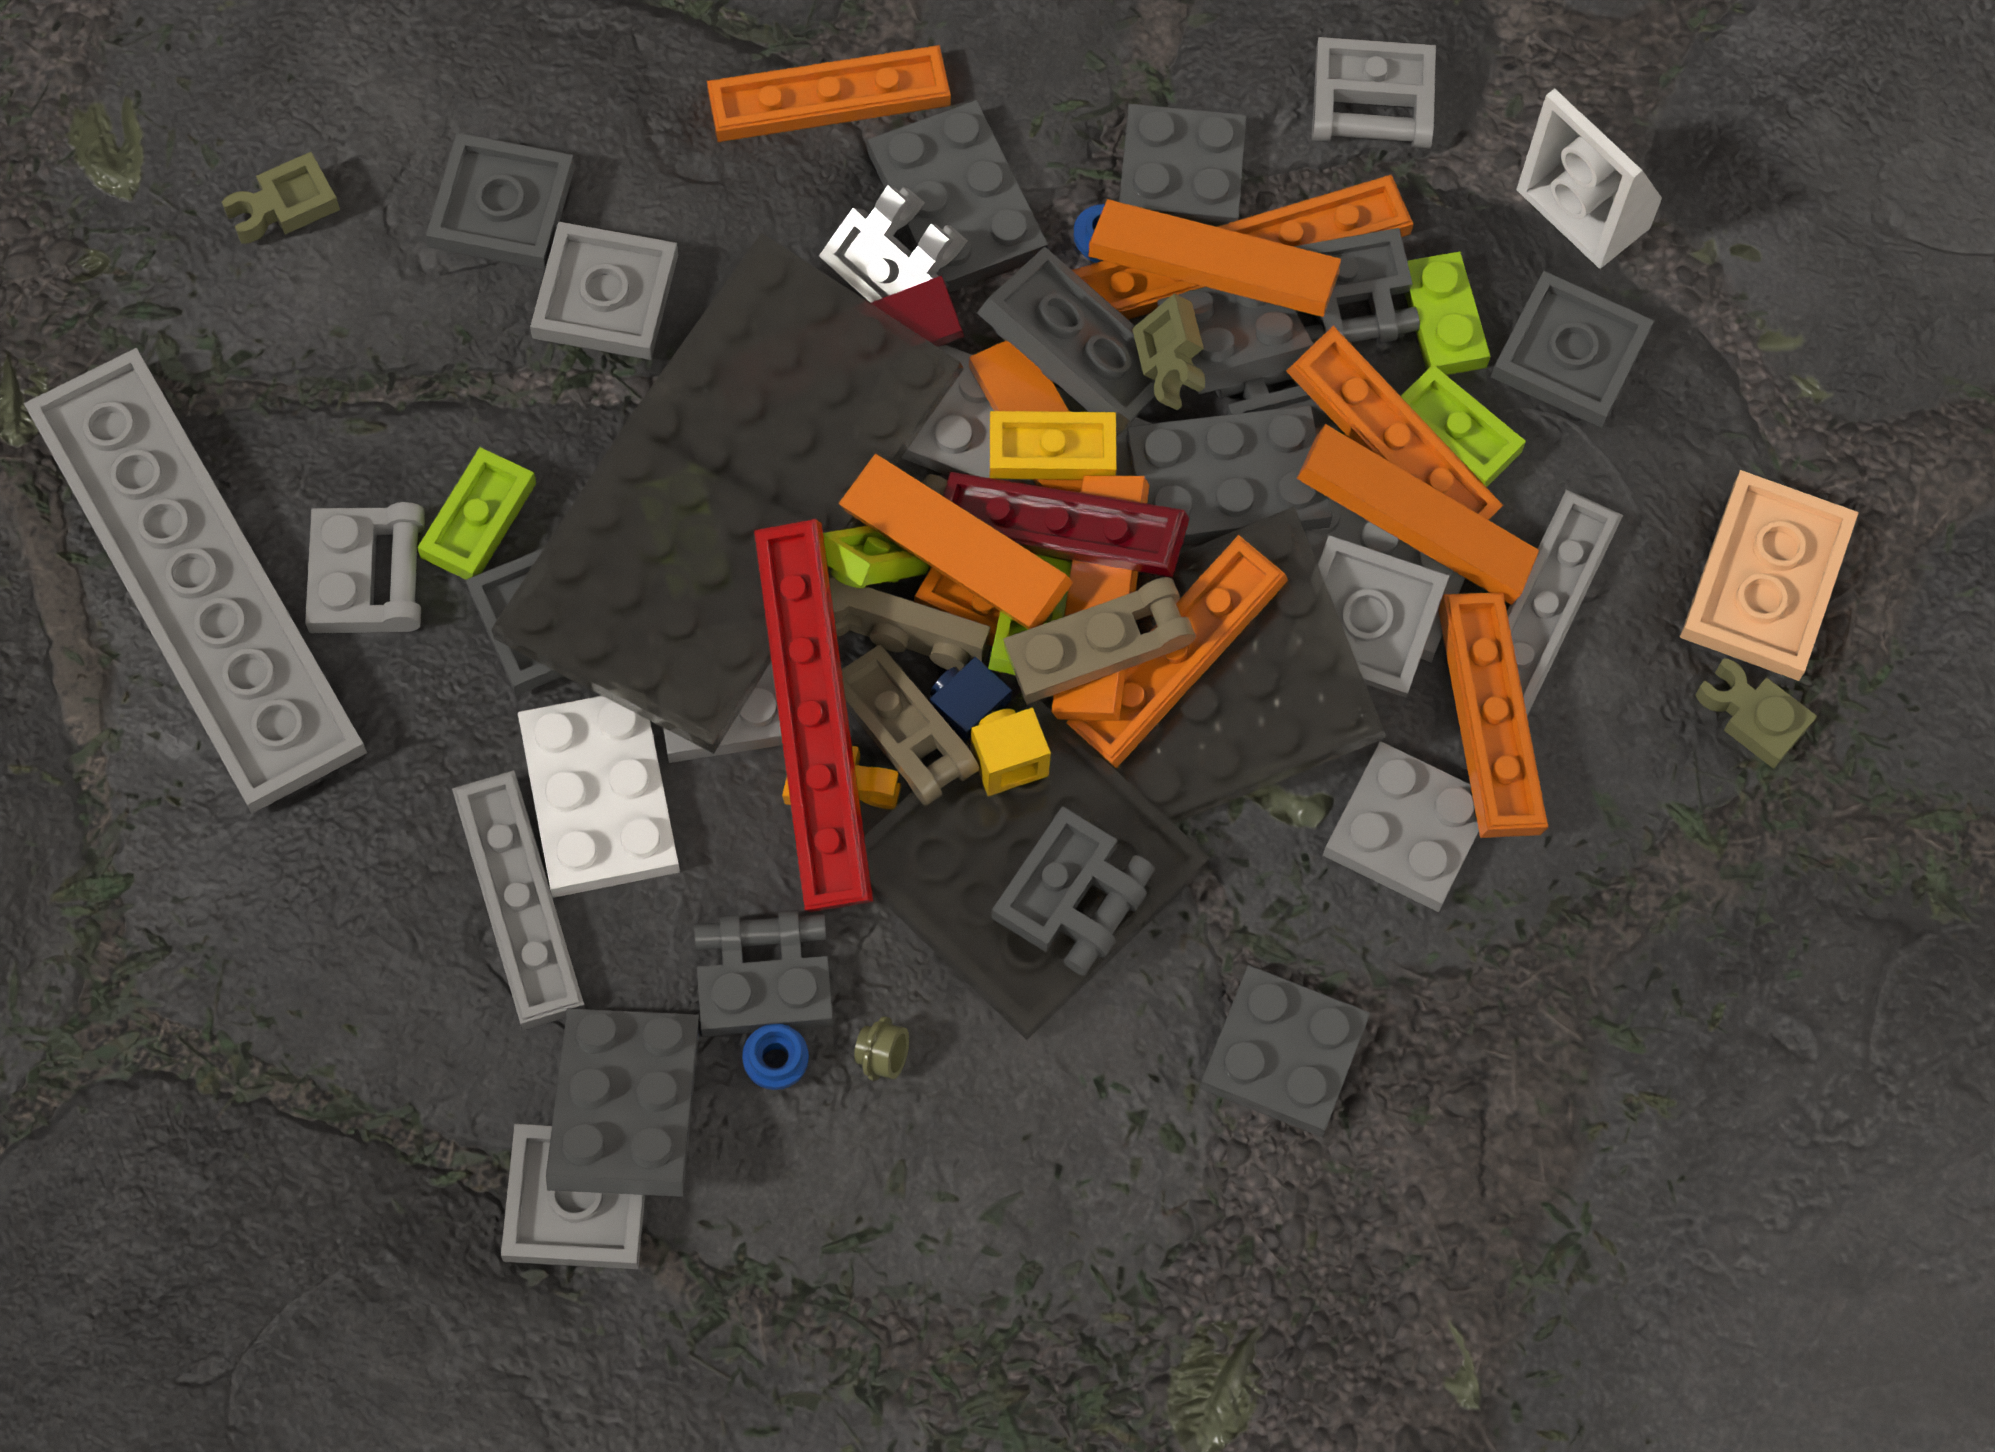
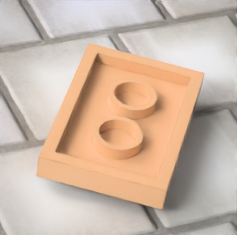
[1680,470,1859,681]

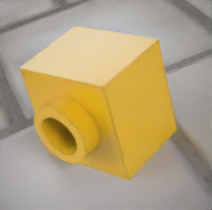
[970,707,1051,796]

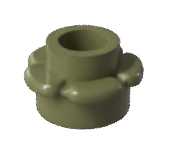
[854,1016,909,1081]

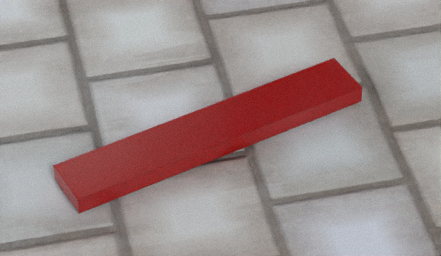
[754,519,873,912]

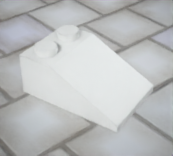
[1517,88,1662,269]

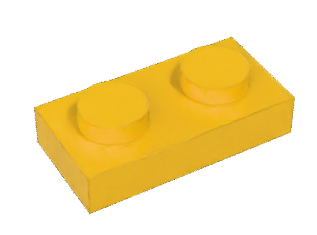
[989,411,1117,480]

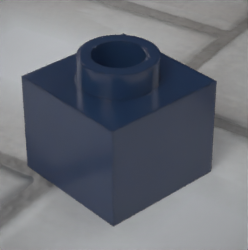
[930,657,1012,750]

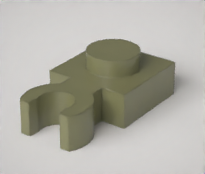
[222,152,340,244]
[1132,293,1205,410]
[1695,658,1817,769]

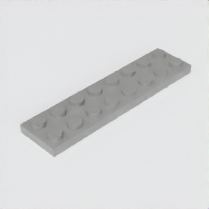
[24,348,367,814]

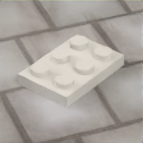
[518,688,680,898]

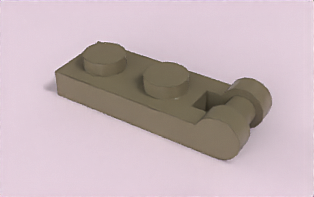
[829,577,990,670]
[1003,577,1196,704]
[842,644,980,806]

